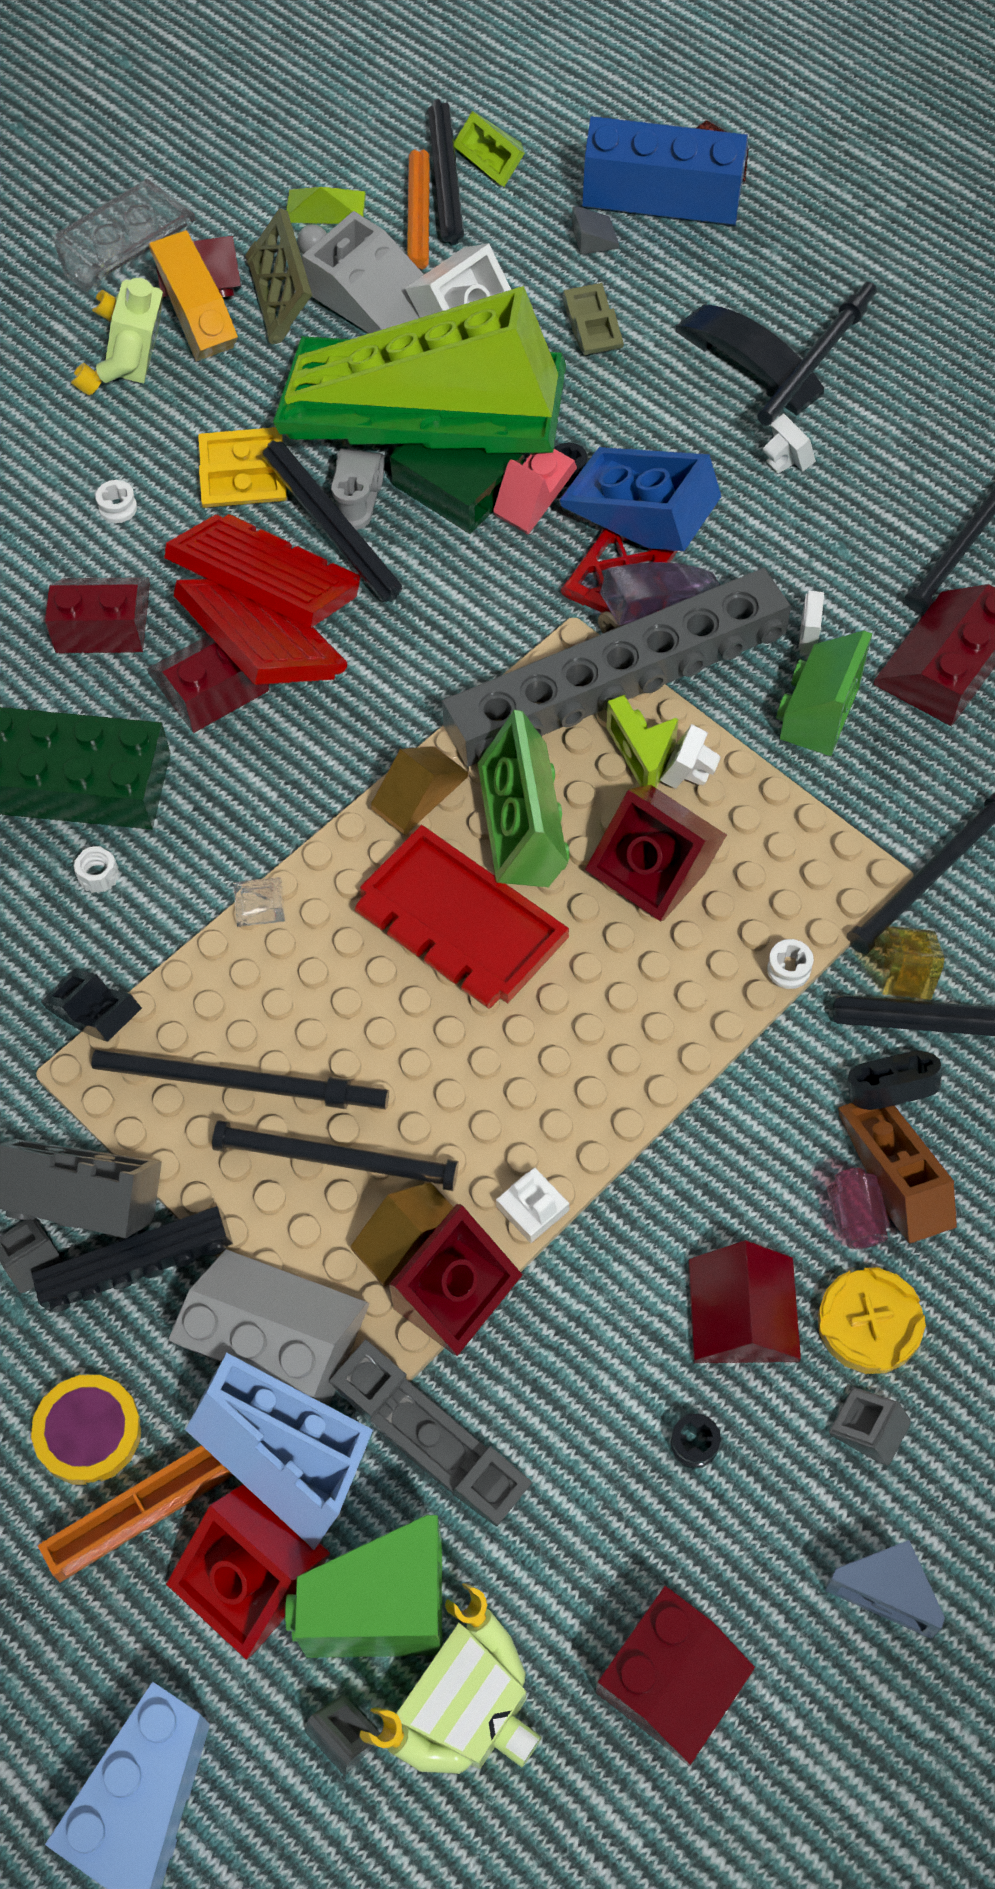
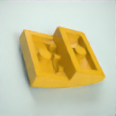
[198,427,287,508]

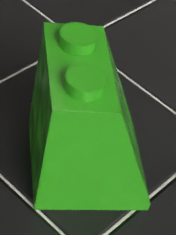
[285,1515,442,1658]

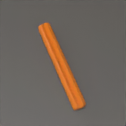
[407,149,430,270]

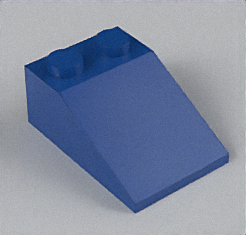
[560,447,722,551]

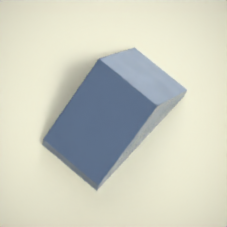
[825,1540,945,1639]

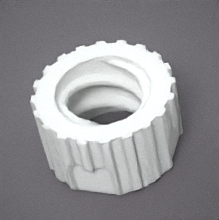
[74,846,119,893]

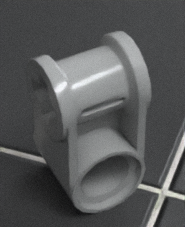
[331,449,384,530]

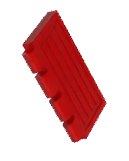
[164,514,360,629]
[173,579,348,685]
[355,824,569,1009]

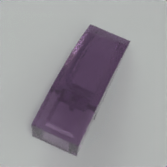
[600,562,720,625]

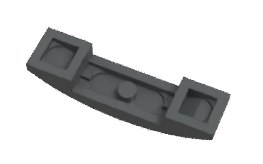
[329,1339,533,1527]

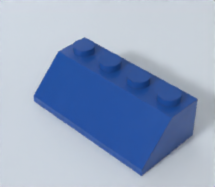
[582,116,748,226]

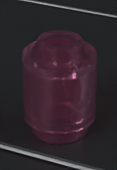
[827,1168,890,1249]

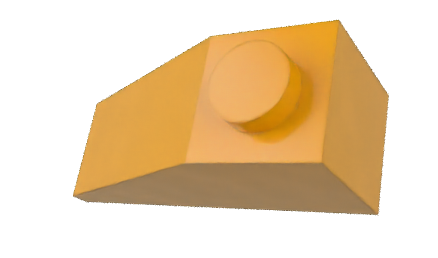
[148,230,238,361]

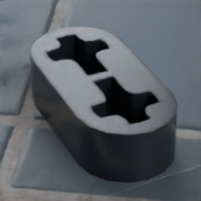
[848,1051,942,1110]

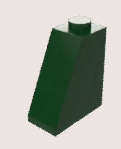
[390,443,523,534]

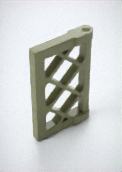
[245,208,312,344]

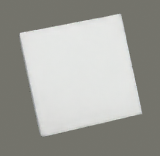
[798,591,824,654]

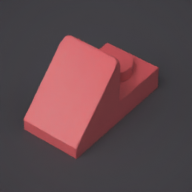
[493,449,577,535]

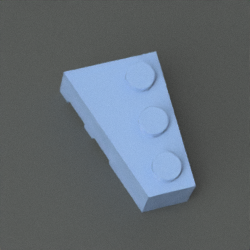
[185,1353,373,1550]
[45,1682,210,1889]

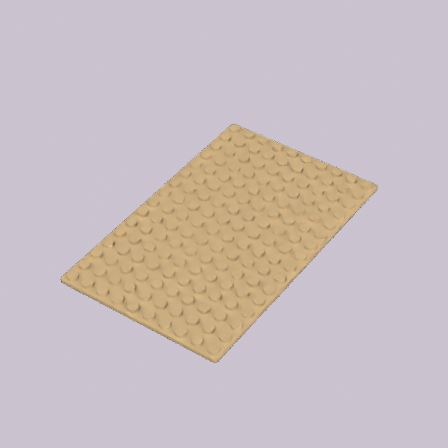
[36,618,914,1382]

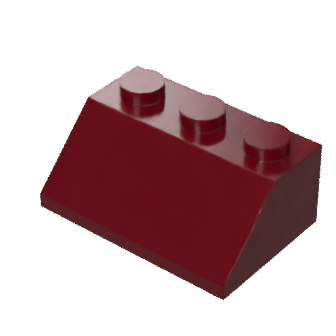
[873,584,995,727]

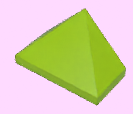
[454,111,525,187]
[286,187,366,224]

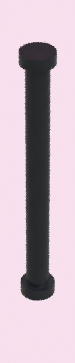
[905,488,995,613]
[847,793,995,955]
[212,1120,459,1191]

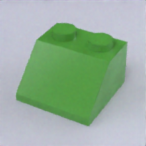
[776,631,873,756]

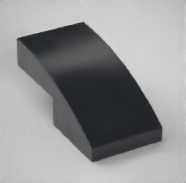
[41,969,142,1042]

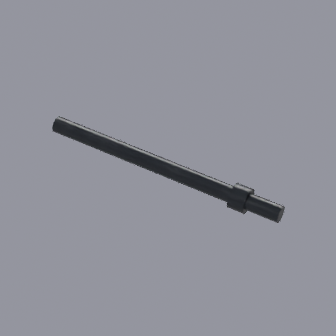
[757,282,877,426]
[91,1050,389,1110]

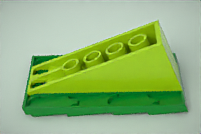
[273,286,566,453]

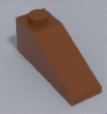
[838,1103,957,1244]

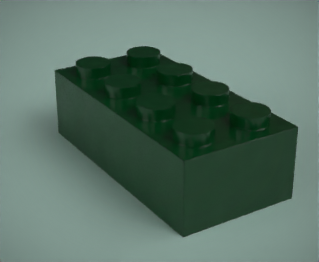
[0,707,171,830]

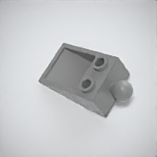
[297,211,424,333]

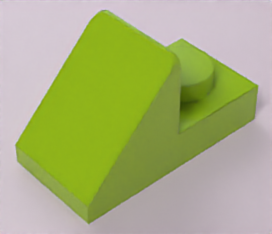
[606,695,678,788]

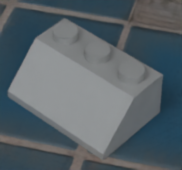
[168,1249,369,1405]

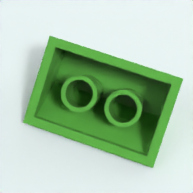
[477,710,569,888]

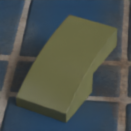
[563,283,624,355]

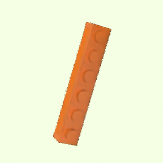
[37,1445,234,1583]

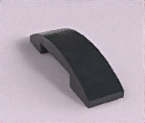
[675,305,824,416]

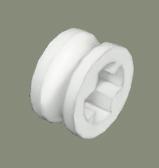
[96,480,137,523]
[767,939,814,989]

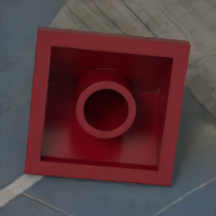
[389,1204,523,1356]
[688,1240,801,1363]

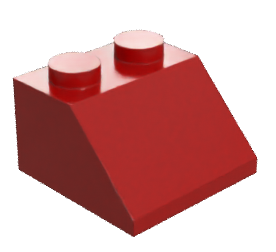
[166,1484,330,1660]

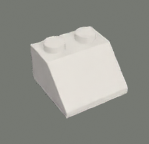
[405,243,511,318]

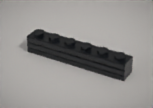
[31,1206,233,1312]

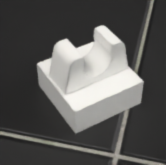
[763,414,816,473]
[660,724,721,789]
[496,1167,570,1243]

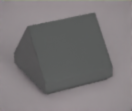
[306,1694,380,1777]

